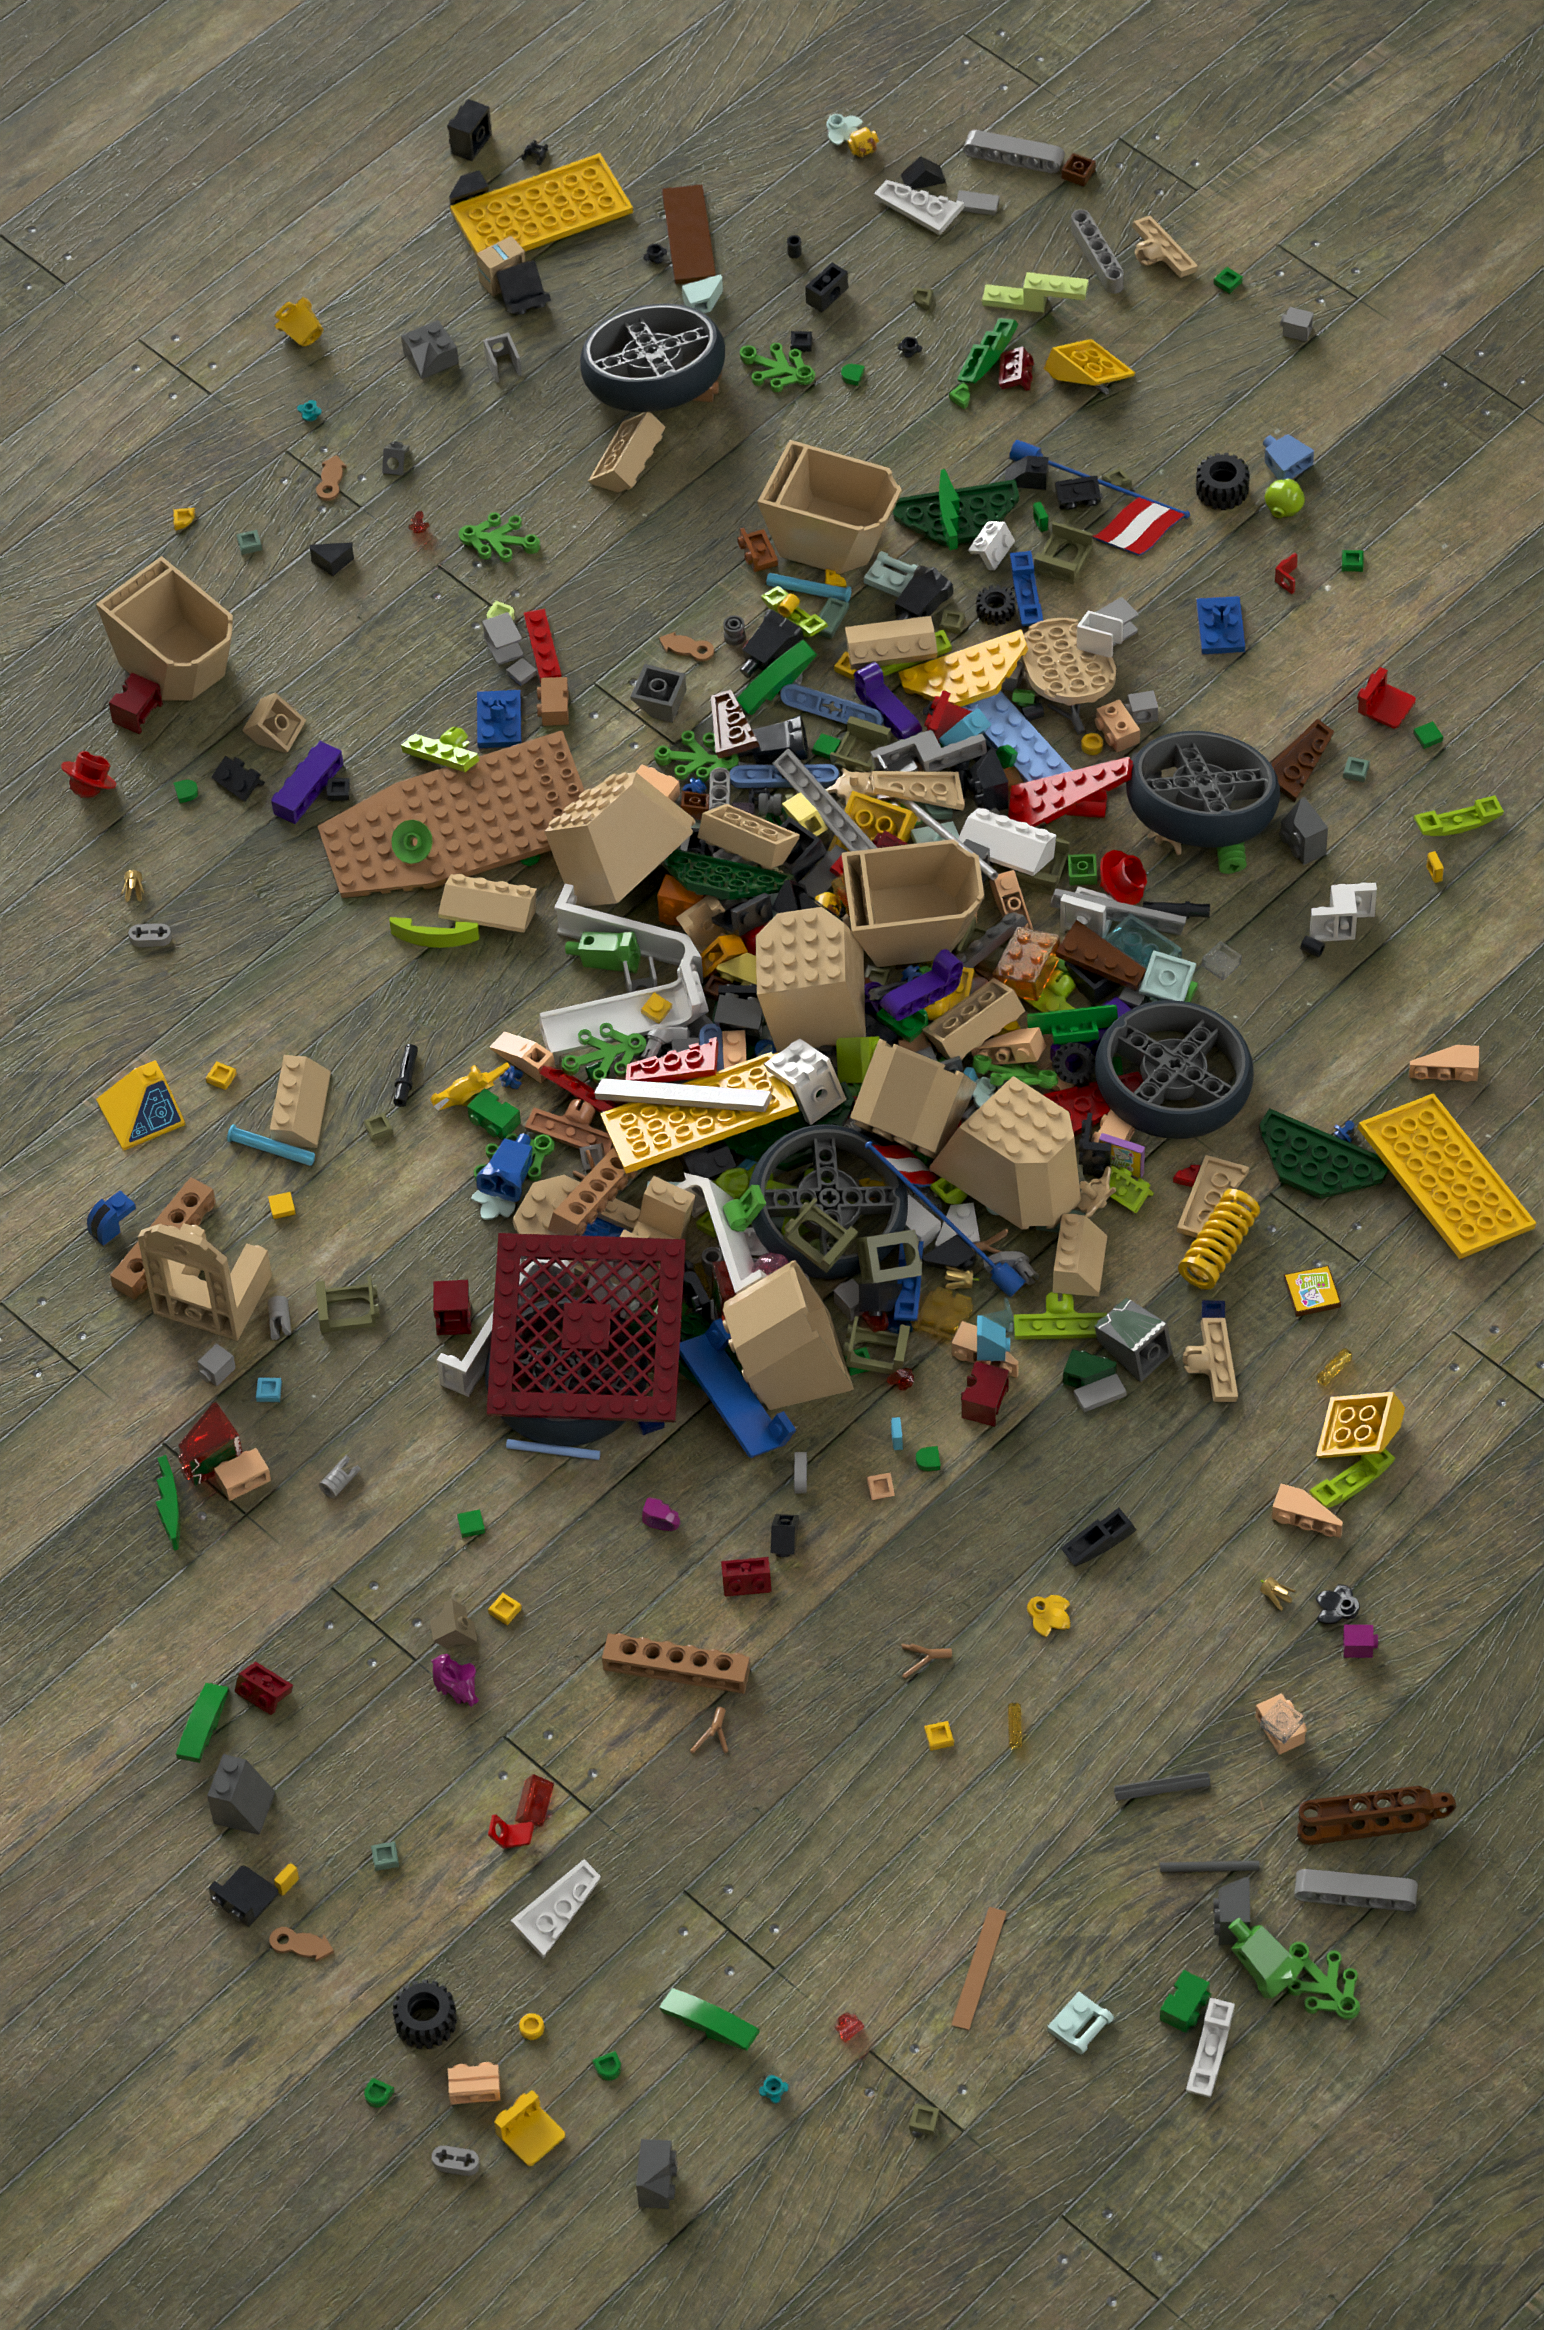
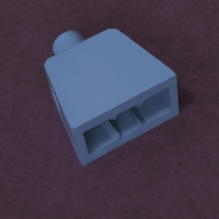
[1263,435,1314,480]

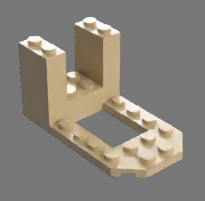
[512,1175,695,1303]
[138,1223,272,1341]

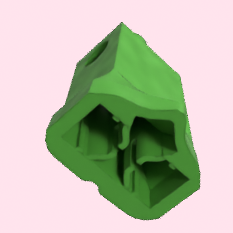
[565,931,641,973]
[1228,1918,1305,1998]

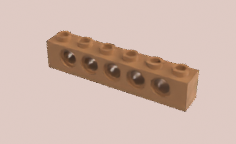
[548,1147,638,1236]
[110,1177,216,1300]
[602,1633,750,1694]

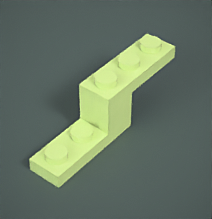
[982,272,1088,312]

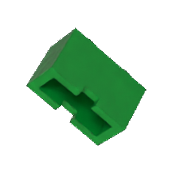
[467,1088,521,1140]
[1160,1969,1212,2033]

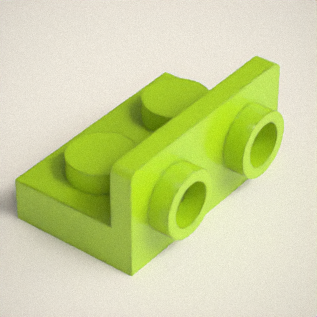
[1109,1165,1154,1213]

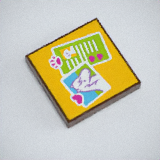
[1283,1265,1341,1317]

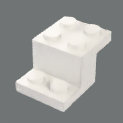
[1310,882,1377,941]

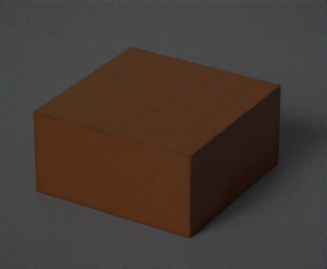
[1061,153,1096,187]
[680,791,709,820]

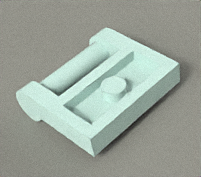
[864,551,917,597]
[1048,1992,1114,2054]

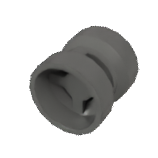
[723,615,745,645]
[759,793,782,816]

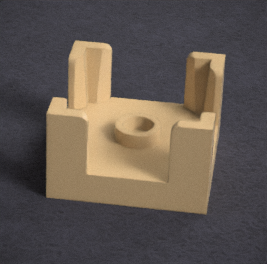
[676,895,733,953]

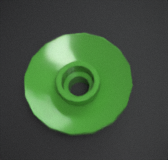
[391,819,433,864]

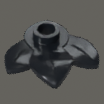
[1315,1584,1360,1624]

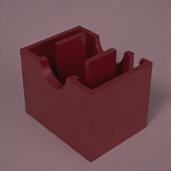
[109,672,163,735]
[433,1280,472,1336]
[961,1361,1009,1427]

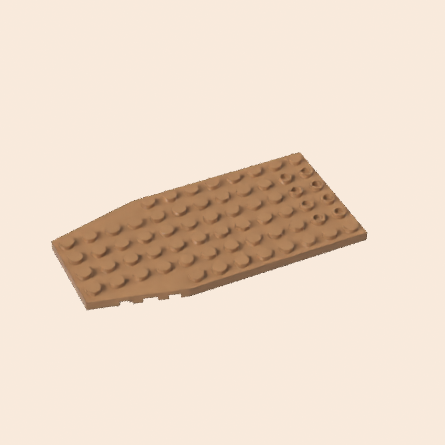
[318,731,585,898]

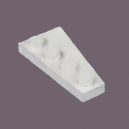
[874,180,964,235]
[510,1859,601,1959]

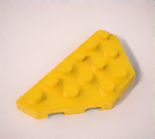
[898,629,1028,707]

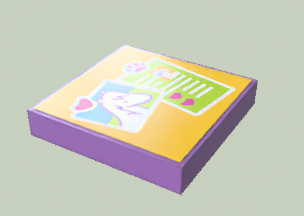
[1099,1133,1145,1178]

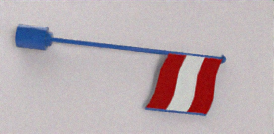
[1009,440,1190,556]
[865,1141,1026,1298]

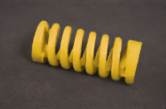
[1178,1189,1261,1289]

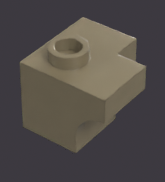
[430,1599,477,1649]

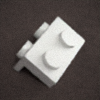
[969,521,1015,570]

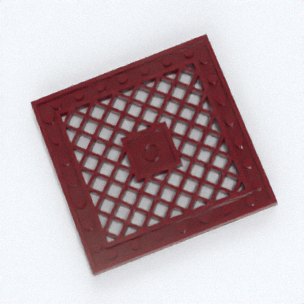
[486,1233,686,1423]

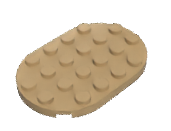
[1020,618,1116,706]

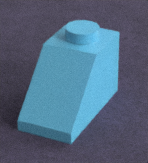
[939,708,992,747]
[977,1315,1010,1361]

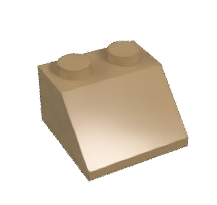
[242,692,306,753]

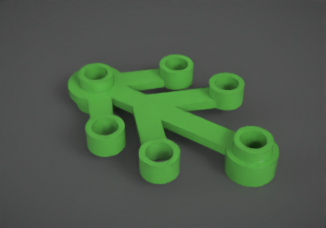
[740,343,815,392]
[458,512,540,562]
[654,731,739,782]
[562,1023,646,1083]
[973,1055,1058,1089]
[474,1133,555,1182]
[1288,1942,1360,2020]

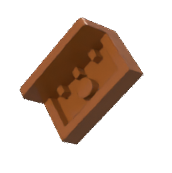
[737,528,778,572]

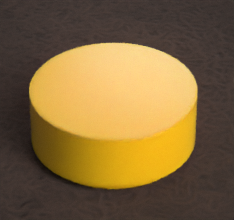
[1081,733,1103,755]
[519,2013,545,2040]

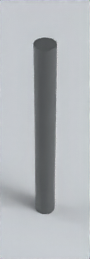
[1160,1861,1259,1872]

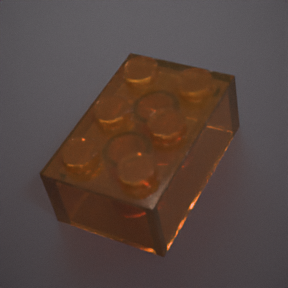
[993,927,1060,1001]

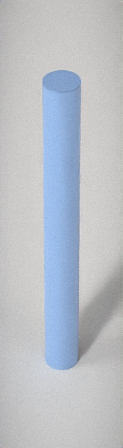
[506,1439,600,1460]

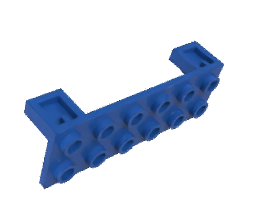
[680,1319,796,1458]

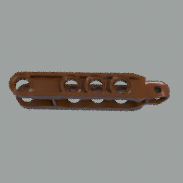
[1297,1786,1457,1845]

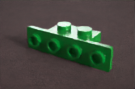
[1027,1004,1118,1045]

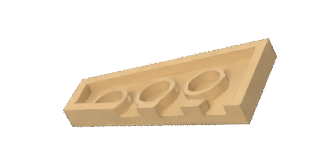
[871,771,965,810]
[1177,1155,1249,1238]

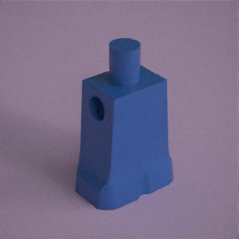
[477,1134,532,1202]

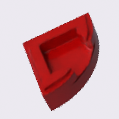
[1173,1165,1201,1188]

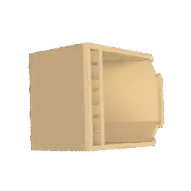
[758,440,902,574]
[96,556,233,701]
[544,772,696,907]
[842,839,984,967]
[756,907,866,1052]
[850,1039,977,1159]
[930,1076,1081,1229]
[723,1260,854,1410]

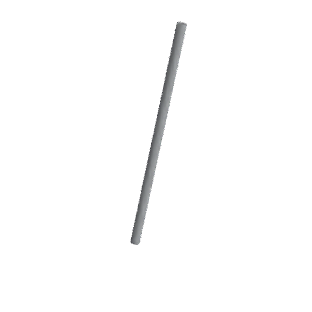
[896,798,998,880]

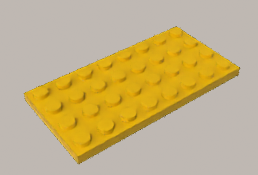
[450,153,633,256]
[600,1052,799,1174]
[1357,1093,1536,1259]

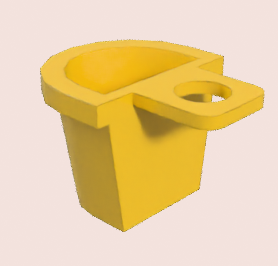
[274,297,323,346]

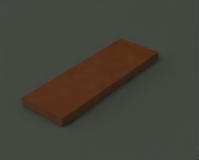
[662,184,716,284]

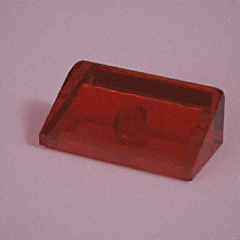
[515,1774,554,1827]

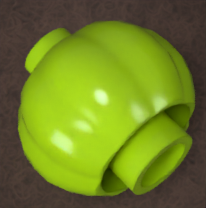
[1264,479,1305,518]

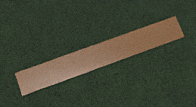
[951,1907,1007,2030]

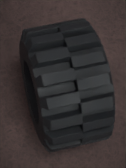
[1196,453,1250,510]
[392,1980,457,2049]

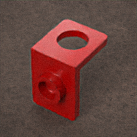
[1275,553,1298,594]
[488,1814,534,1849]

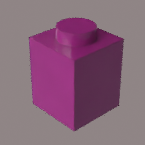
[1343,1625,1378,1658]

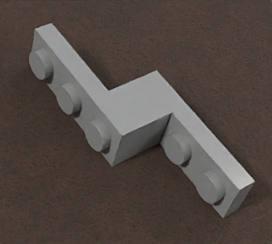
[871,729,987,772]

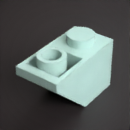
[682,274,723,313]

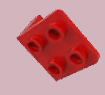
[1357,667,1416,729]
[924,690,973,744]

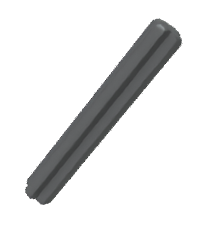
[868,980,908,1001]
[1114,1772,1210,1800]

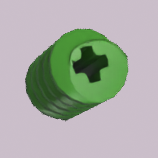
[1217,842,1247,874]

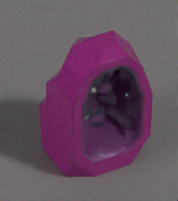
[642,1497,681,1531]

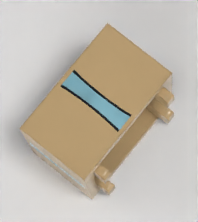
[477,236,526,297]

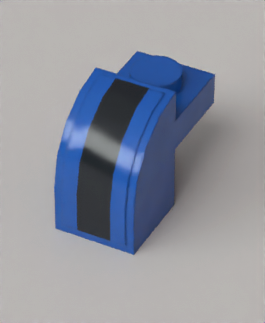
[87,1190,136,1246]

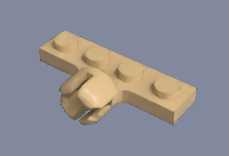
[1132,216,1198,278]
[1183,1318,1238,1402]

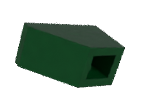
[1063,1349,1117,1388]

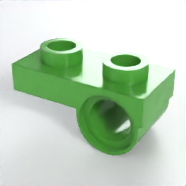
[723,1185,766,1232]

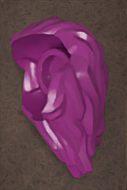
[431,1653,479,1707]

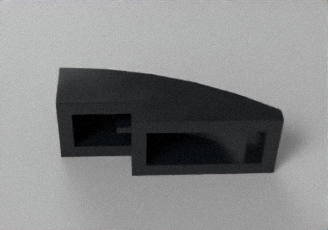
[1061,1507,1137,1567]

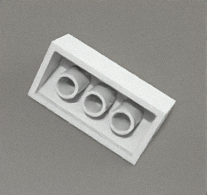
[958,808,1056,876]

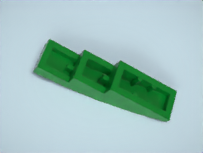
[957,318,1019,383]
[939,469,959,551]
[736,640,817,715]
[156,1455,181,1551]
[176,1683,229,1763]
[659,1988,760,2051]

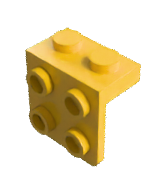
[494,2090,565,2166]

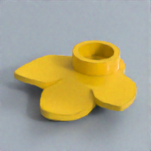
[1027,1595,1070,1637]

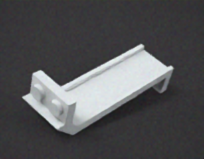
[554,884,703,984]
[540,964,709,1065]
[676,1173,768,1294]
[437,1259,576,1397]

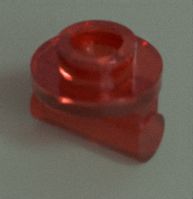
[408,511,430,533]
[862,1312,889,1333]
[887,1368,914,1391]
[835,2012,865,2042]

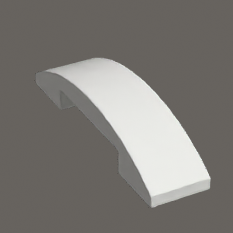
[1186,1998,1235,2098]

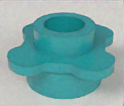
[297,400,322,421]
[759,2075,789,2103]

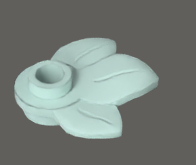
[826,114,863,145]
[972,1077,996,1109]
[471,1190,515,1220]

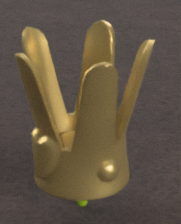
[121,870,144,902]
[945,1266,979,1290]
[1260,1577,1295,1611]

